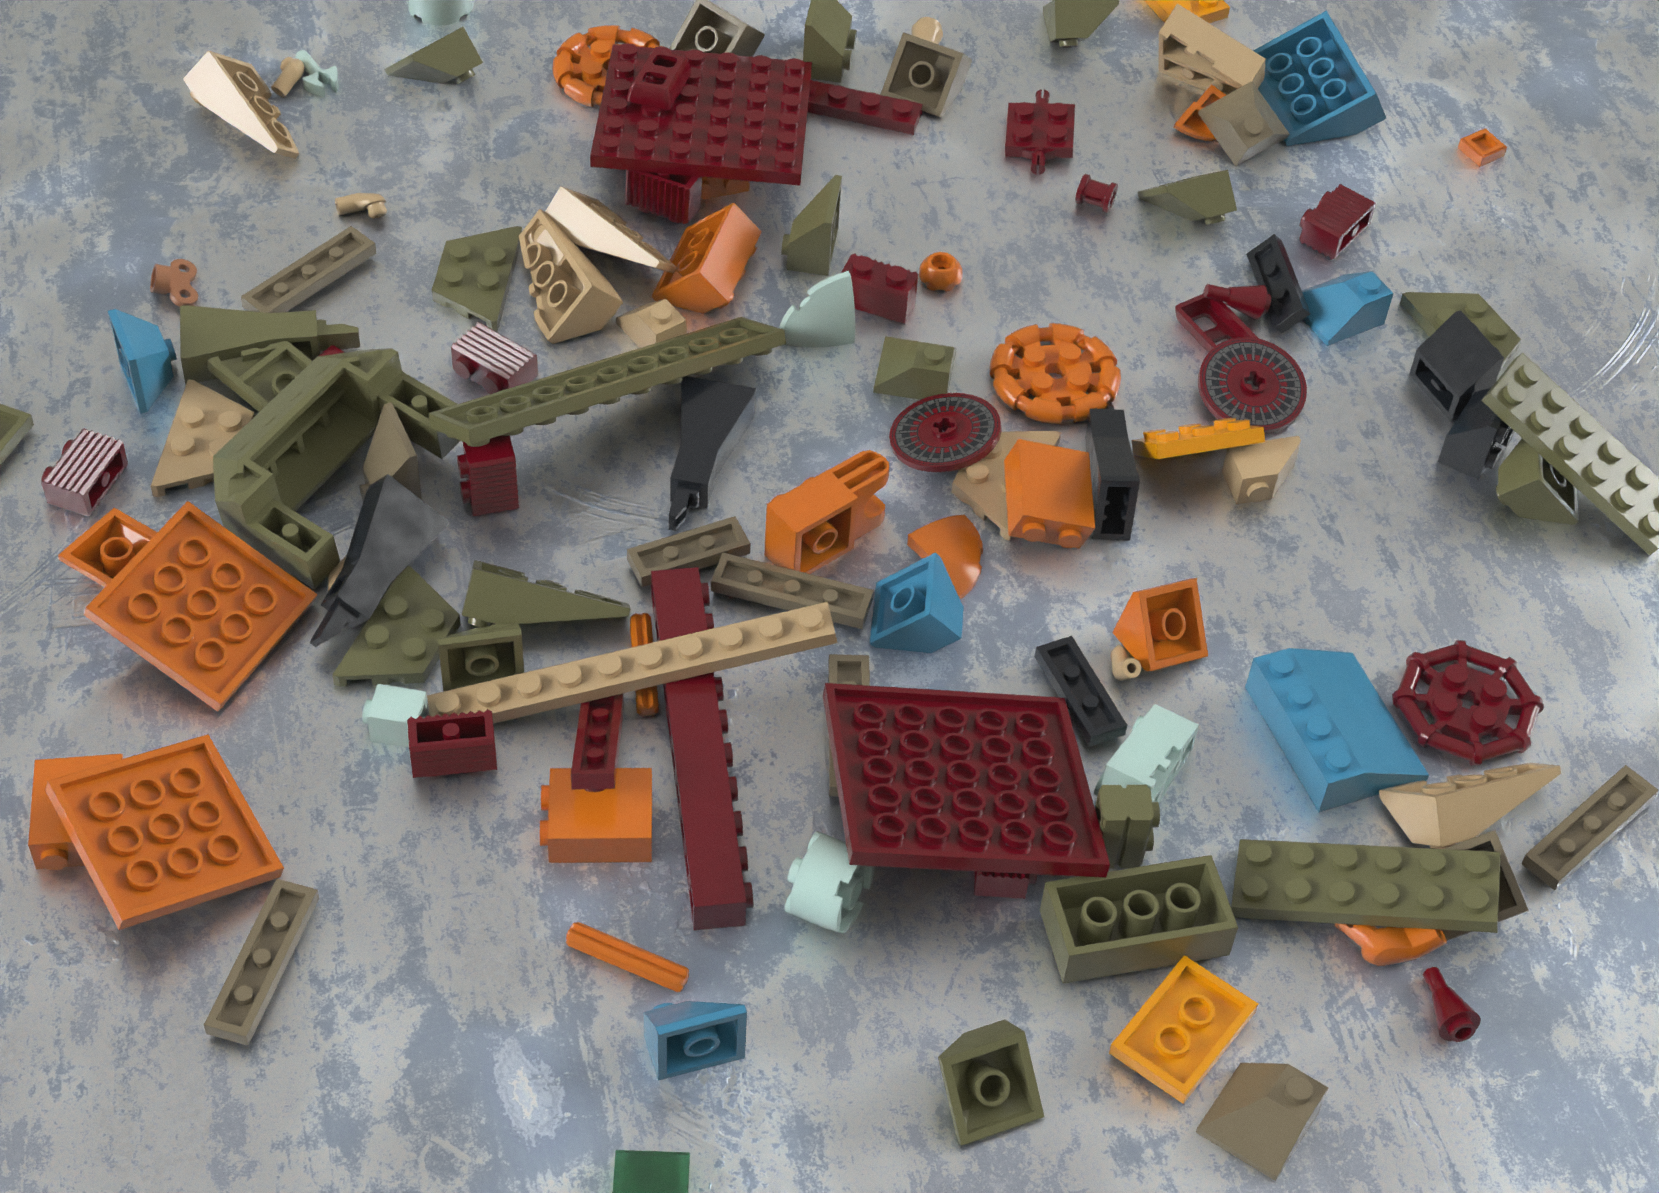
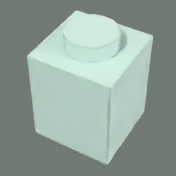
[362,684,429,747]

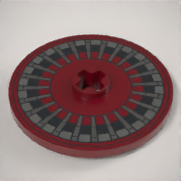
[1198,337,1307,434]
[889,393,1002,472]

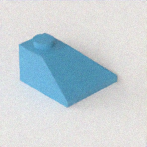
[1302,271,1394,346]
[108,309,177,414]
[870,553,964,653]
[643,1001,747,1081]

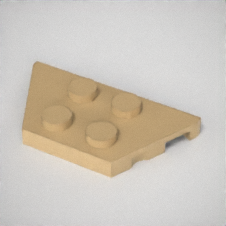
[151,379,255,497]
[951,431,1061,541]

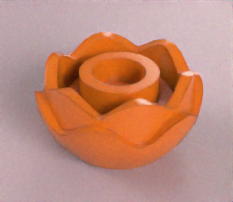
[919,252,963,291]

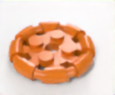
[552,25,663,108]
[989,323,1121,424]

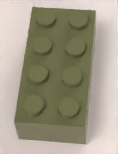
[1040,855,1238,984]

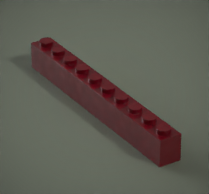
[651,567,754,930]

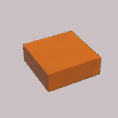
[1458,128,1507,167]

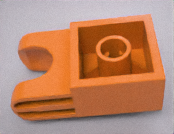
[764,450,889,574]

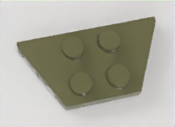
[432,226,522,332]
[1399,292,1521,371]
[207,340,312,412]
[332,565,461,687]

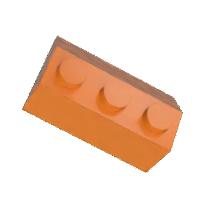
[651,203,762,314]

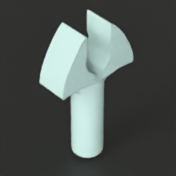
[295,50,339,97]

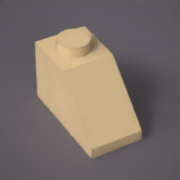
[616,299,687,348]
[1222,436,1301,504]

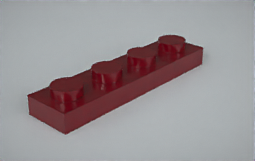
[808,80,923,135]
[571,693,624,792]

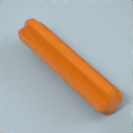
[630,613,659,717]
[566,922,689,992]

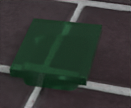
[612,1150,690,1193]

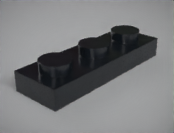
[1246,234,1311,334]
[1034,636,1127,747]

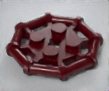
[1392,640,1544,766]

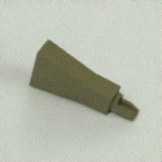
[180,305,360,385]

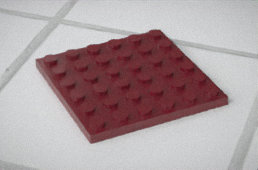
[590,43,812,186]
[823,683,1110,878]

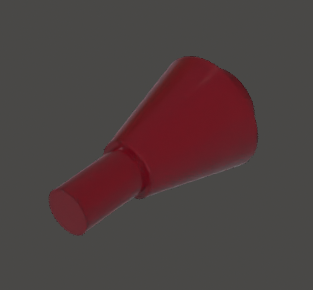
[1203,284,1271,320]
[1423,967,1481,1042]

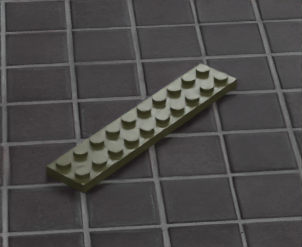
[428,317,786,447]

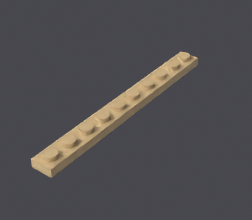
[427,602,837,724]

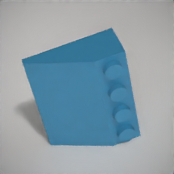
[1253,11,1387,146]
[1245,648,1429,813]

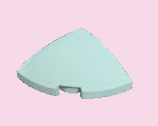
[779,271,855,347]

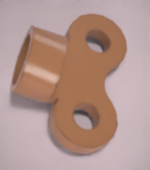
[150,259,198,307]

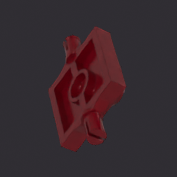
[1005,89,1075,175]

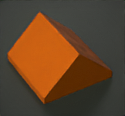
[58,508,157,587]
[1112,578,1208,671]

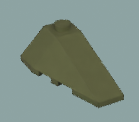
[462,560,631,627]

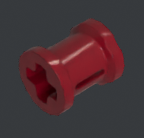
[1075,174,1118,213]

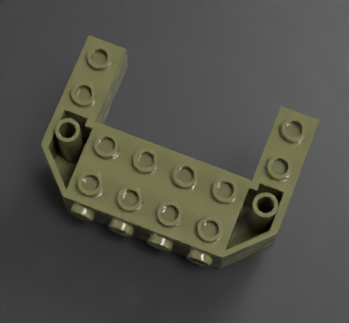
[213,348,460,589]

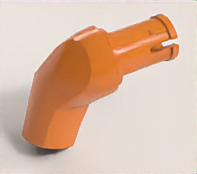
[1335,923,1447,966]

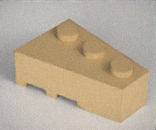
[1159,3,1266,95]

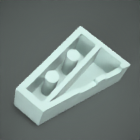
[1094,704,1199,803]

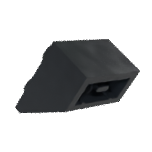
[1409,310,1504,422]
[1438,388,1515,480]

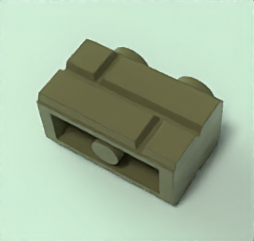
[1095,785,1160,868]

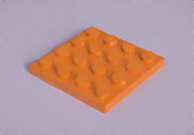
[84,501,318,712]
[45,734,284,930]

